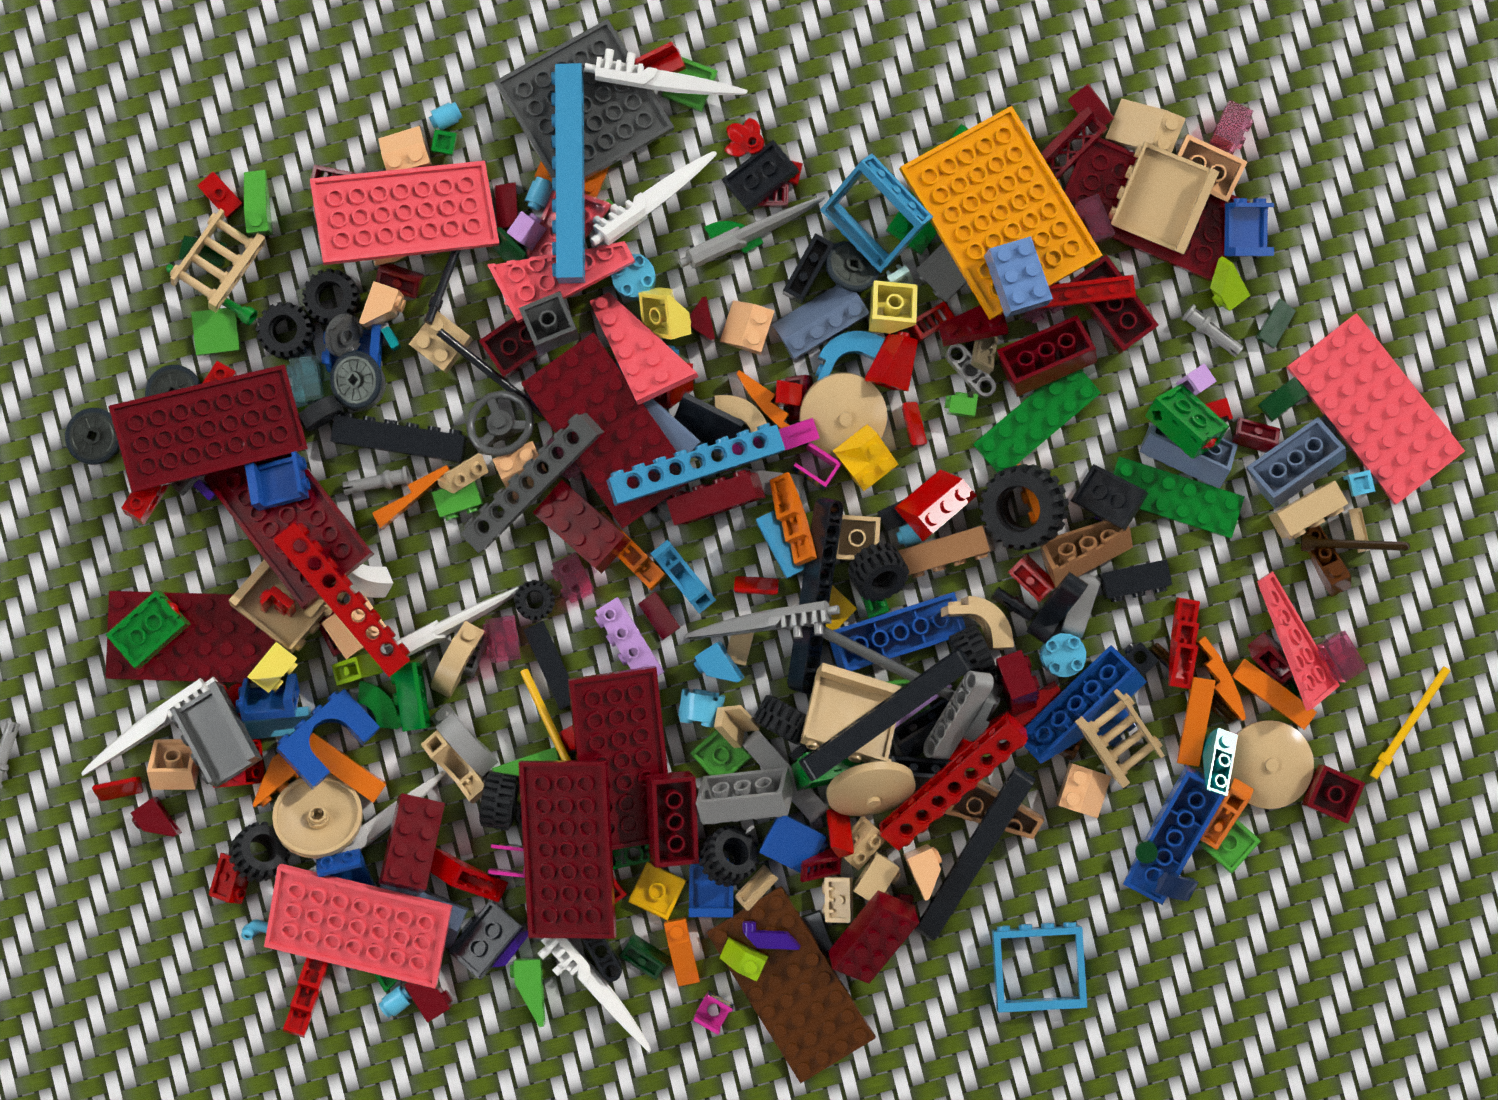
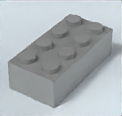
[696,767,794,825]

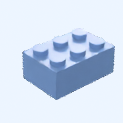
[984,236,1053,318]

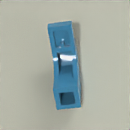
[815,331,885,381]
[650,539,716,614]

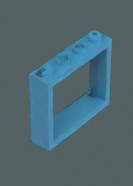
[820,153,933,273]
[992,922,1087,1013]

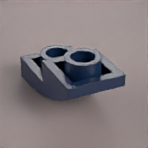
[1155,872,1199,901]

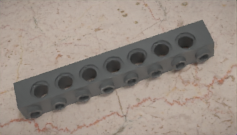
[461,413,604,553]

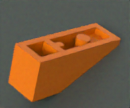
[1200,778,1254,850]
[664,917,700,987]

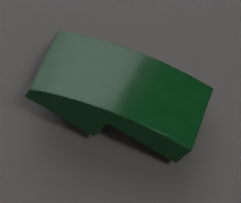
[1258,377,1309,422]

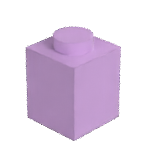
[506,211,547,250]
[1176,363,1216,396]

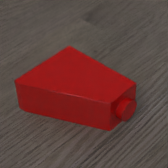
[865,331,918,392]

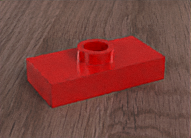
[197,171,244,219]

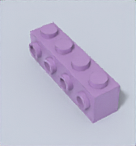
[594,597,664,676]

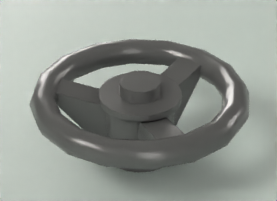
[466,390,534,457]

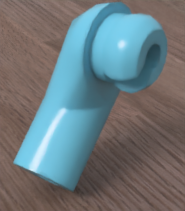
[241,919,268,940]

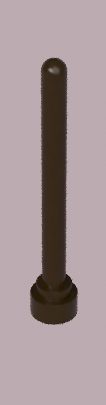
[1301,534,1410,552]

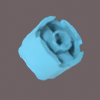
[611,254,656,301]
[1040,633,1086,677]
[678,688,725,727]

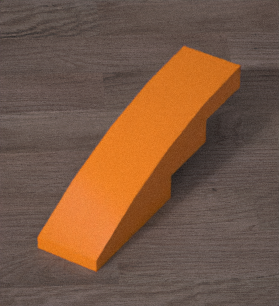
[736,370,790,429]
[769,472,817,566]
[600,511,667,591]
[1196,636,1246,721]
[1232,659,1317,730]

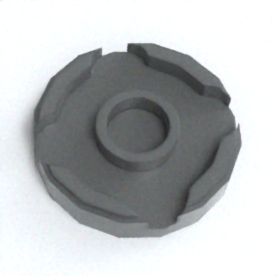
[324,313,363,357]

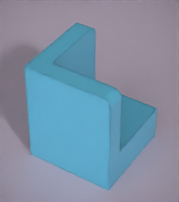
[1343,470,1375,497]

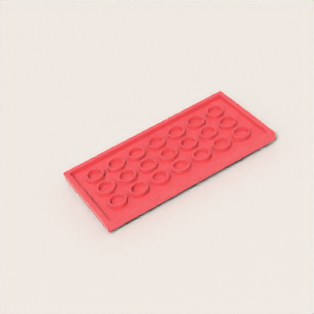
[310,161,499,265]
[1286,313,1465,505]
[264,864,453,989]

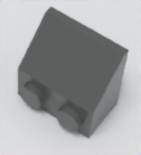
[519,291,579,356]

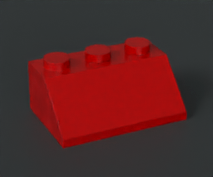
[895,469,977,541]

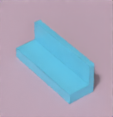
[242,706,312,739]

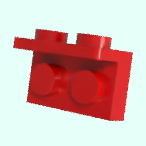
[259,585,296,617]
[208,853,249,904]

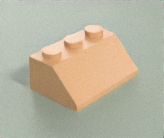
[1176,134,1247,202]
[903,844,942,901]

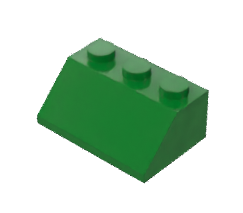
[390,662,432,732]

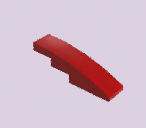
[1168,597,1200,689]
[283,958,329,1038]

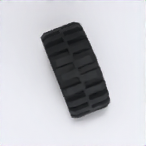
[979,464,1069,551]

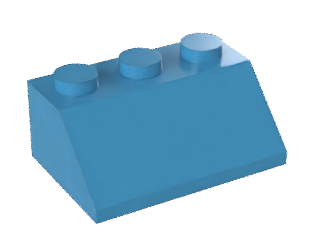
[756,510,805,579]
[694,641,745,682]

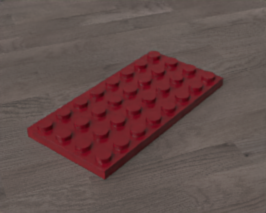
[1064,133,1250,282]
[521,332,688,529]
[108,364,308,493]
[204,454,374,610]
[105,591,283,684]
[568,666,668,850]
[518,760,617,939]

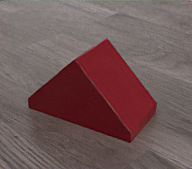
[690,296,715,343]

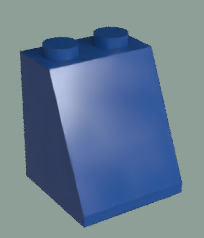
[759,815,828,873]

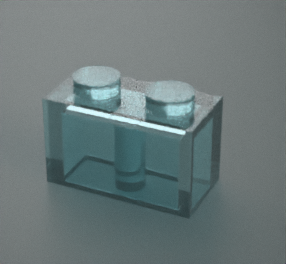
[287,355,324,404]

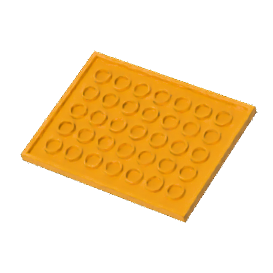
[899,106,1103,320]

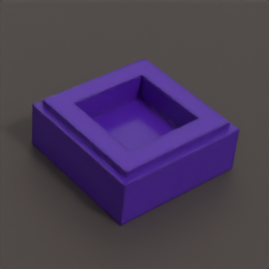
[194,480,217,501]

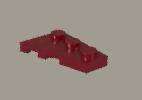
[939,305,1008,347]

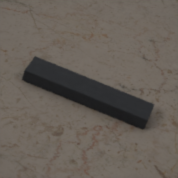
[523,621,570,710]

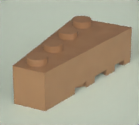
[1040,520,1133,588]
[898,525,995,579]
[944,780,1044,839]

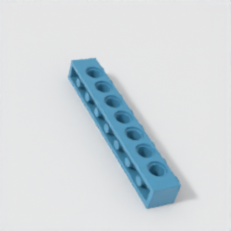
[606,423,785,506]

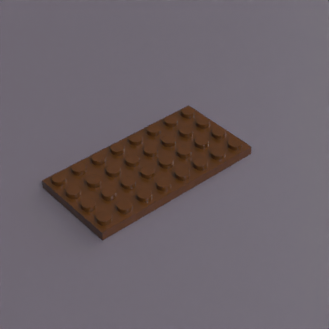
[706,885,876,1084]

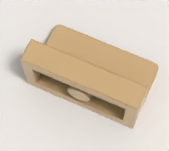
[714,705,760,748]

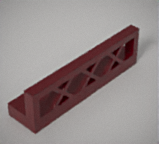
[1041,106,1108,180]

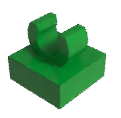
[431,129,457,156]
[862,597,890,618]

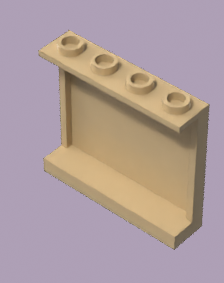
[1107,141,1220,254]
[229,559,348,654]
[800,663,902,763]

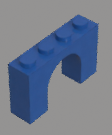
[276,689,380,790]

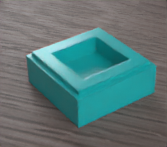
[381,326,401,352]

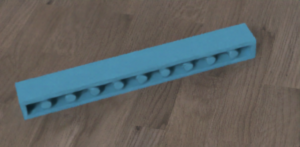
[551,63,585,284]

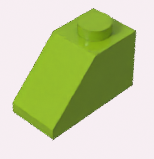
[1210,256,1250,311]
[331,654,383,686]
[719,937,769,982]

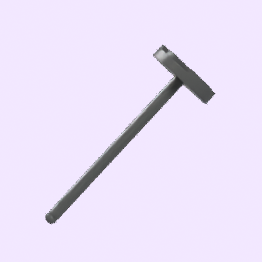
[819,626,1004,742]

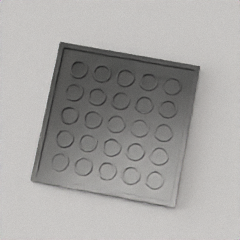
[494,19,674,180]

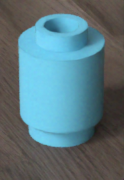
[429,102,463,130]
[525,177,552,211]
[896,524,930,548]
[379,985,412,1018]

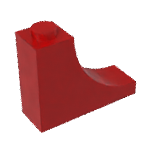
[430,848,508,902]

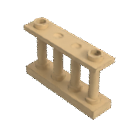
[170,208,265,313]
[1075,689,1165,788]

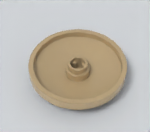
[799,372,887,460]
[1229,720,1314,809]
[826,761,916,816]
[272,774,363,859]

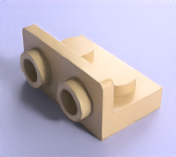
[437,453,489,494]
[843,816,886,870]
[822,876,853,923]

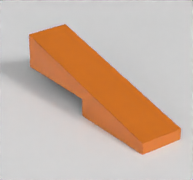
[372,465,451,529]
[1177,677,1216,767]
[309,732,386,803]

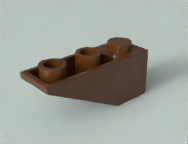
[1300,525,1351,597]

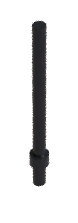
[424,250,461,325]
[436,328,542,417]

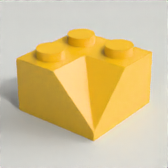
[833,424,899,491]

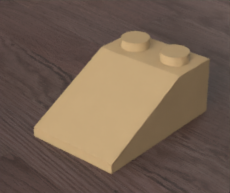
[1105,99,1186,153]

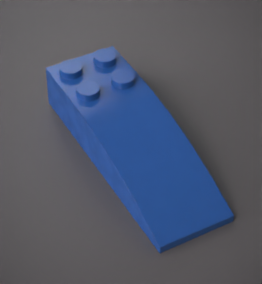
[829,592,966,671]
[1024,645,1147,764]
[1123,765,1225,905]

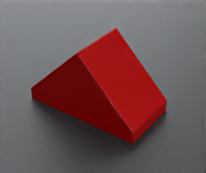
[775,380,803,407]

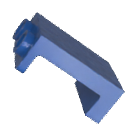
[1224,198,1274,256]
[321,324,384,372]
[245,451,311,511]
[236,673,300,721]
[316,848,375,886]
[689,858,734,917]

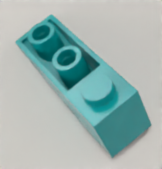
[1203,728,1238,797]

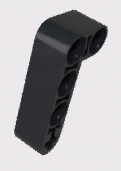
[1026,572,1088,644]

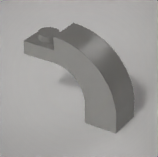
[431,703,498,777]

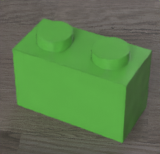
[432,480,484,521]

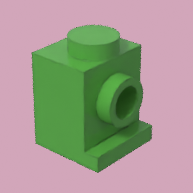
[944,392,978,418]

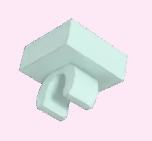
[886,264,914,284]

